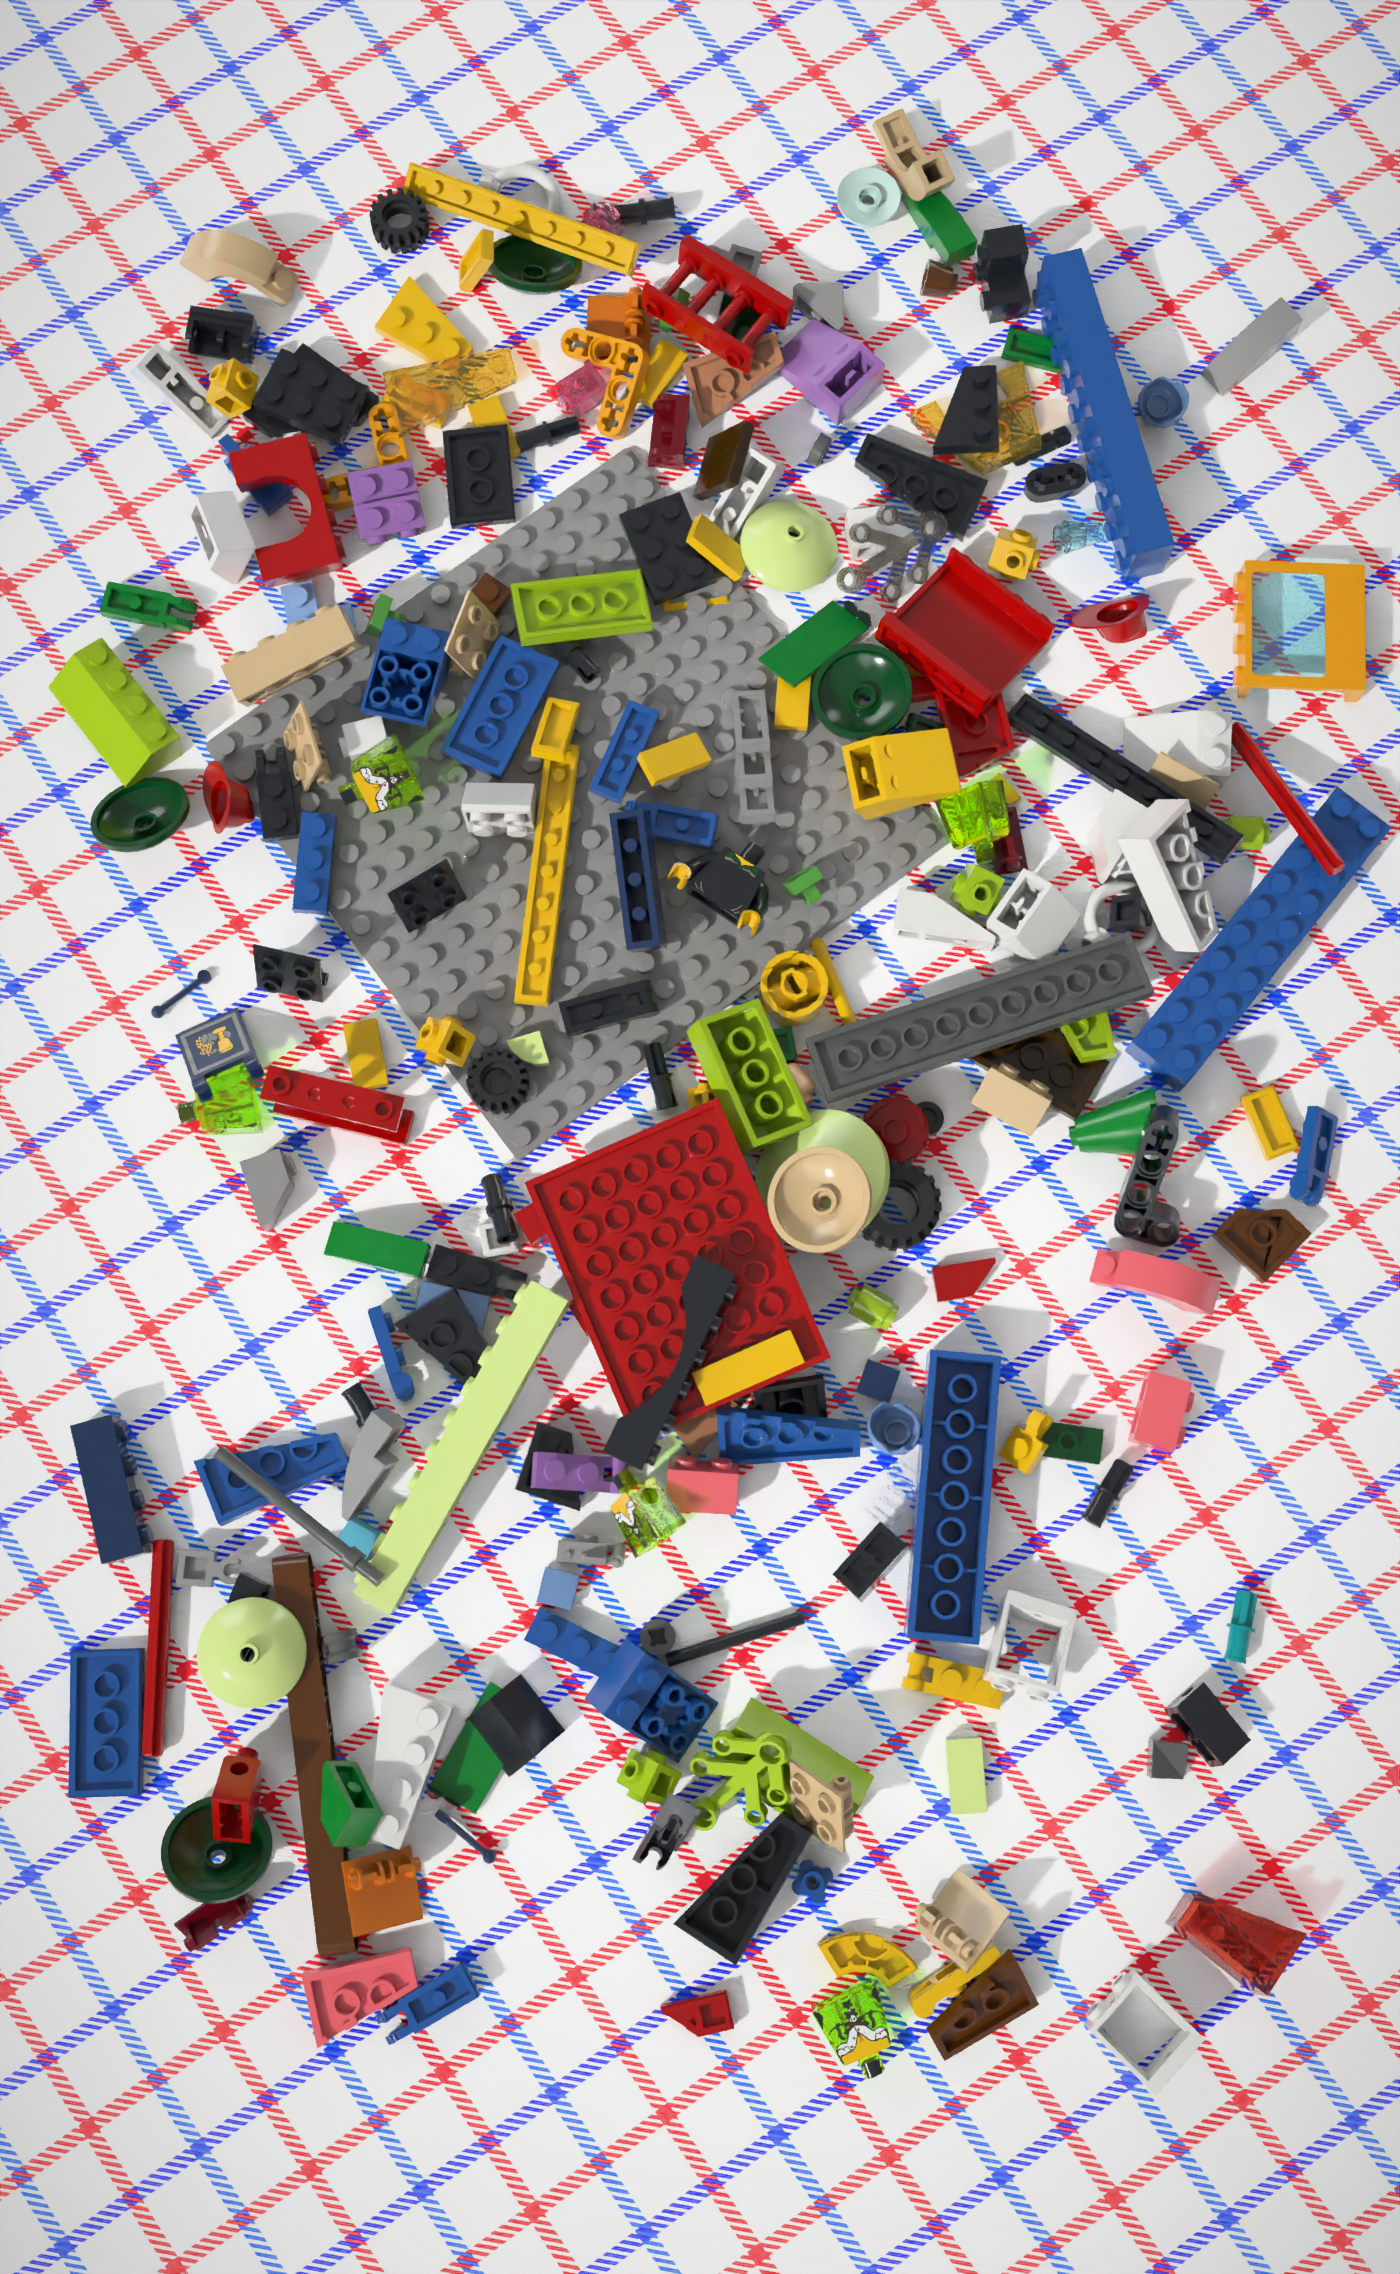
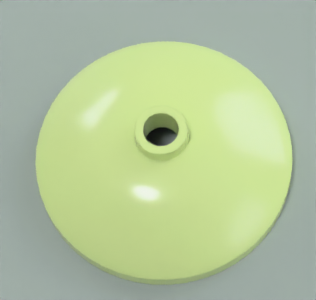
[740,500,838,592]
[197,1597,307,1708]

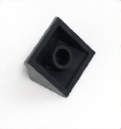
[752,1374,828,1418]
[465,1674,565,1777]

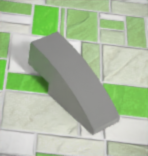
[1201,297,1303,397]
[342,1406,408,1521]

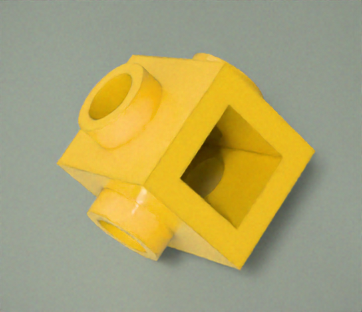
[205,358,259,419]
[987,527,1041,580]
[414,1015,477,1068]

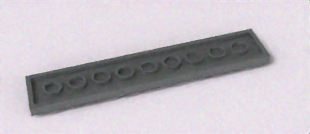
[805,931,1155,1104]

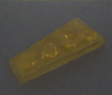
[383,347,518,439]

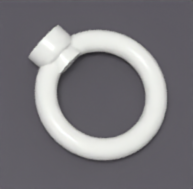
[478,164,561,235]
[1081,880,1161,955]

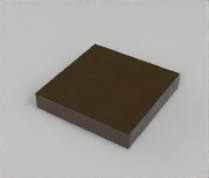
[693,420,754,501]

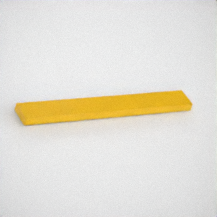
[403,162,642,277]
[514,744,580,1007]

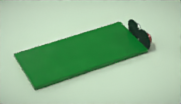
[758,600,872,688]
[426,1681,504,1814]

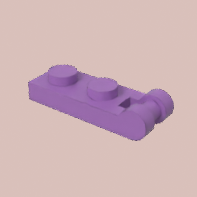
[531,1452,630,1494]

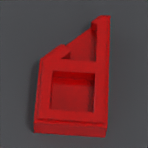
[931,1257,996,1303]
[660,1989,734,2037]

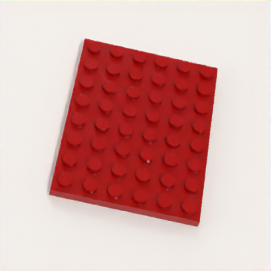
[524,1098,831,1426]

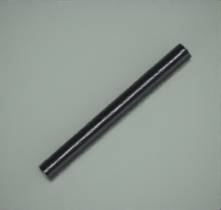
[665,1610,805,1667]

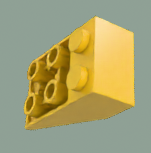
[841,728,962,820]

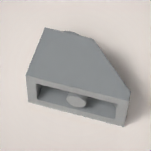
[239,1148,297,1232]

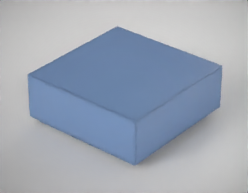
[536,1567,580,1611]

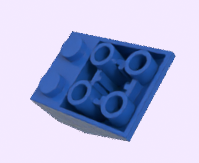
[360,618,452,727]
[585,1638,719,1763]

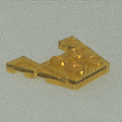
[910,361,1041,476]

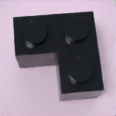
[973,224,1031,324]

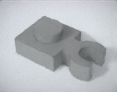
[175,1549,242,1587]

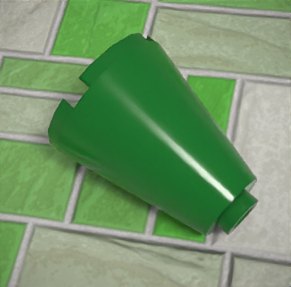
[1068,1086,1162,1156]

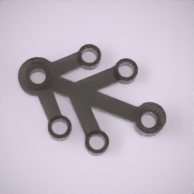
[836,505,947,602]

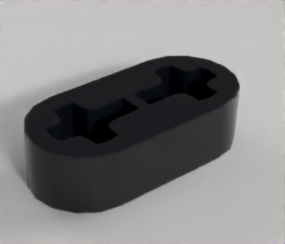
[1024,462,1087,503]

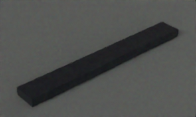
[1007,693,1244,865]

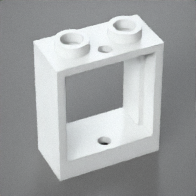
[982,1589,1078,1703]
[1083,1968,1205,2096]

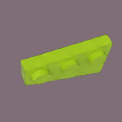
[1060,1012,1116,1063]

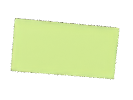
[944,1737,988,1815]

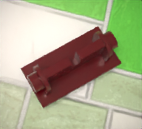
[989,802,1028,876]
[174,1892,255,1952]

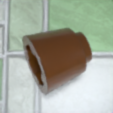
[920,259,958,298]

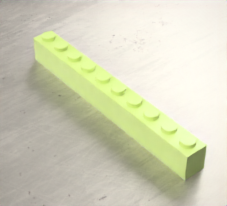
[353,1280,572,1615]

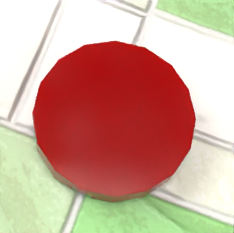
[862,1097,930,1163]

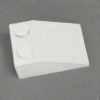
[1123,710,1232,790]

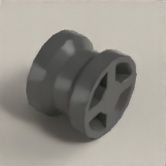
[640,1619,676,1656]
[321,1628,363,1665]

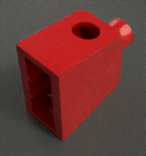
[211,1747,262,1844]

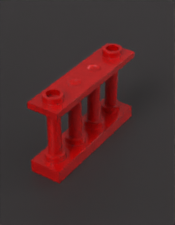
[641,234,795,374]
[260,1065,415,1146]

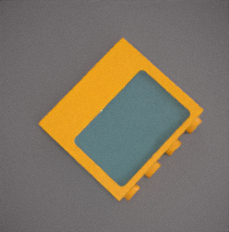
[1233,560,1366,702]

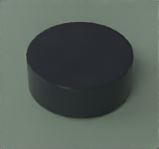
[917,1101,944,1137]

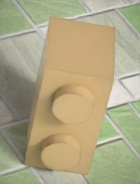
[970,1062,1053,1137]

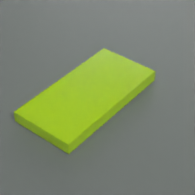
[510,569,653,646]

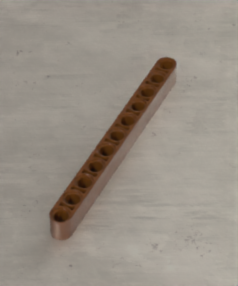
[272,1551,359,1958]

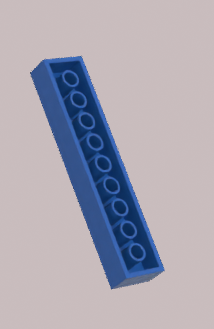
[1032,248,1175,582]
[1125,786,1392,1093]

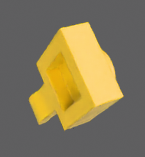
[998,1409,1054,1475]

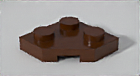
[1211,1209,1312,1284]

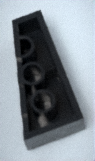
[673,1811,814,1965]

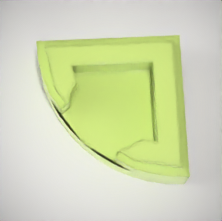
[507,1031,550,1067]

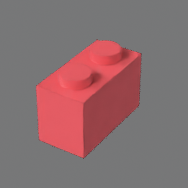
[1127,1371,1195,1453]
[665,1455,739,1515]

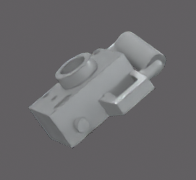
[556,1534,626,1568]

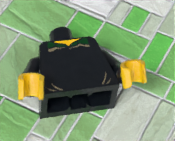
[667,842,769,936]

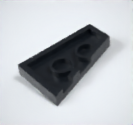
[933,365,999,456]
[394,1288,490,1385]

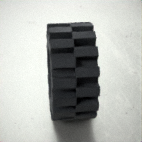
[369,188,430,254]
[466,1048,530,1115]

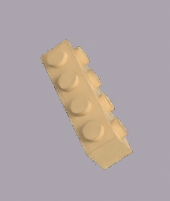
[220,604,363,707]

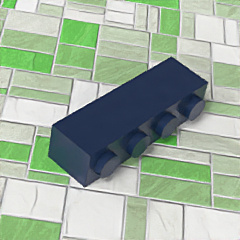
[609,808,667,953]
[70,1414,154,1565]

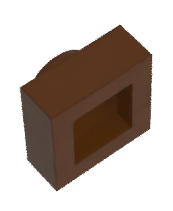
[471,572,512,617]

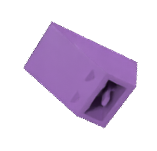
[778,319,885,426]

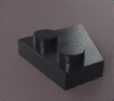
[514,1422,581,1511]

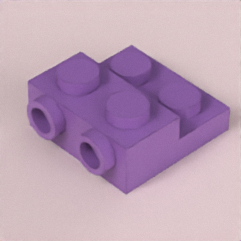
[347,460,426,545]

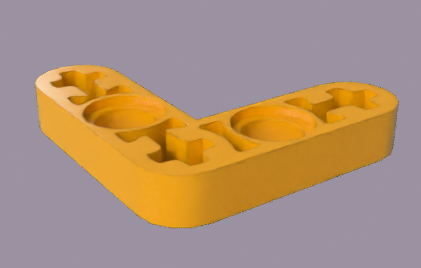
[561,328,649,441]
[323,403,409,511]

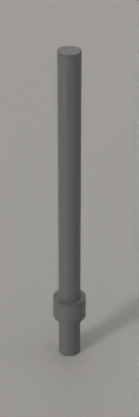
[214,1446,385,1587]

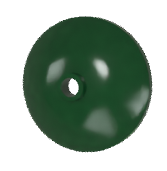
[488,235,583,295]
[812,644,912,741]
[90,777,190,853]
[161,1797,273,1904]

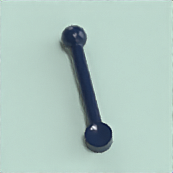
[151,970,212,1018]
[435,1809,497,1864]

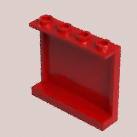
[874,547,1056,719]

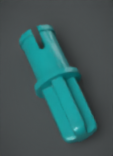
[1223,1590,1258,1664]

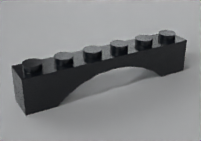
[603,1255,740,1471]

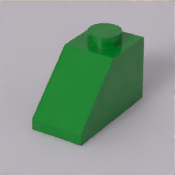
[321,1761,383,1847]

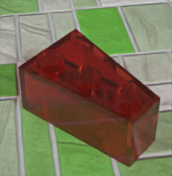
[1165,1893,1307,1996]

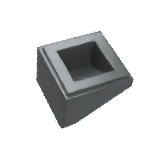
[1146,1739,1189,1779]

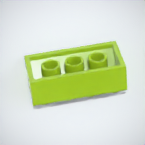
[48,637,182,789]
[686,998,814,1156]
[713,1697,874,1846]

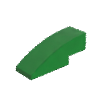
[901,191,978,266]
[324,1221,432,1280]

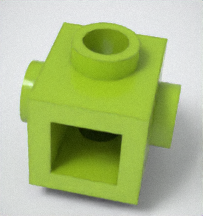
[950,862,1005,918]
[616,1747,682,1805]

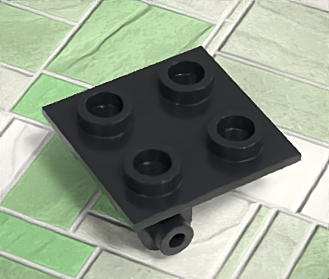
[386,857,467,933]
[252,944,329,1003]

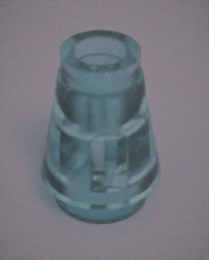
[1053,520,1105,554]

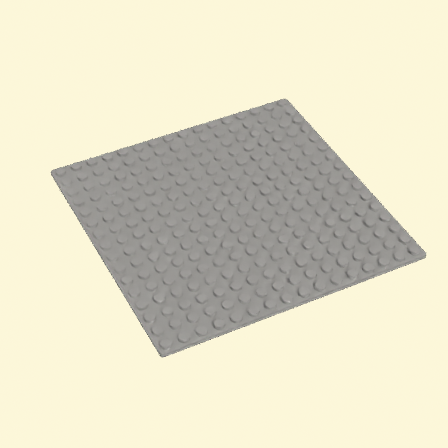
[206,448,946,1159]

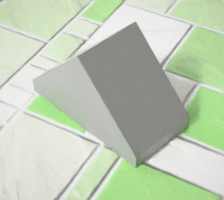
[792,283,844,333]

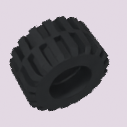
[862,1159,942,1252]

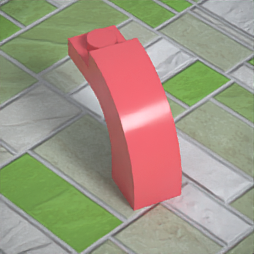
[1089,1248,1221,1316]

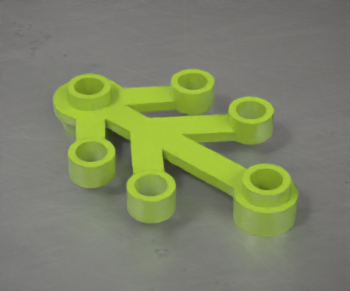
[690,1730,792,1831]

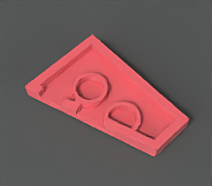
[302,1946,419,2048]

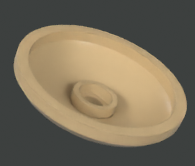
[767,1146,872,1253]

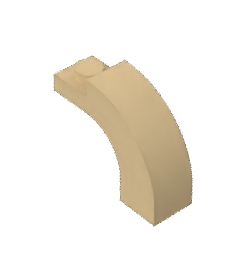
[872,108,955,201]
[179,230,300,307]

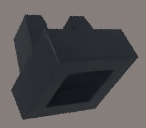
[1109,893,1153,933]

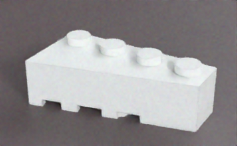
[1117,799,1218,952]
[369,1681,456,1850]

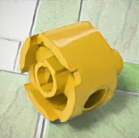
[759,950,829,1027]

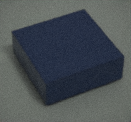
[855,1359,901,1403]

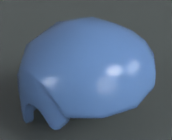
[1137,376,1189,429]
[867,1401,922,1455]

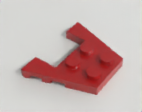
[909,672,1015,780]

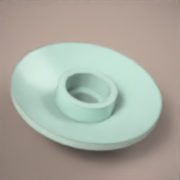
[837,167,901,227]

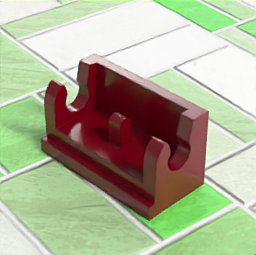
[648,394,690,470]

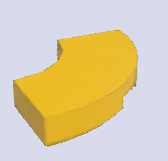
[817,1932,919,1989]

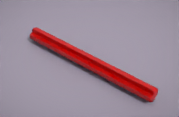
[1231,722,1344,876]
[142,1539,174,1757]

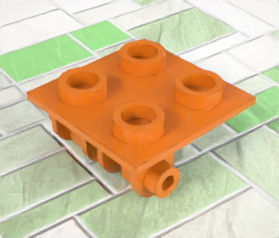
[586,287,651,358]
[341,1845,423,1937]

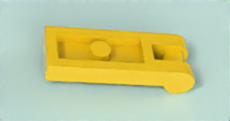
[901,1651,1003,1710]
[908,1941,1001,2018]

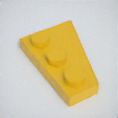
[375,276,474,379]

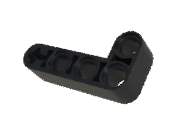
[1114,1105,1180,1248]

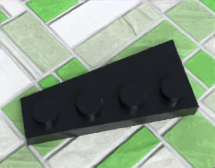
[854,433,988,542]

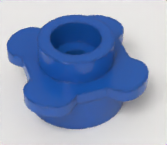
[792,1859,833,1903]

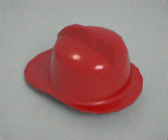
[1072,596,1150,644]
[202,760,255,834]

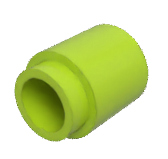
[1221,816,1270,850]
[845,1283,900,1331]

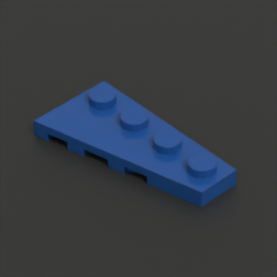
[716,1406,860,1465]
[193,1432,349,1526]

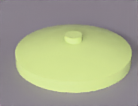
[755,1109,890,1230]

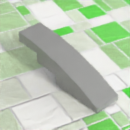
[732,689,775,824]

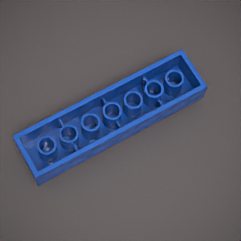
[903,1349,1001,1645]

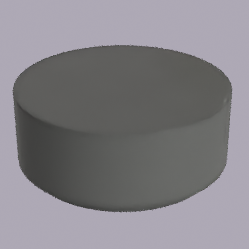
[806,432,832,468]

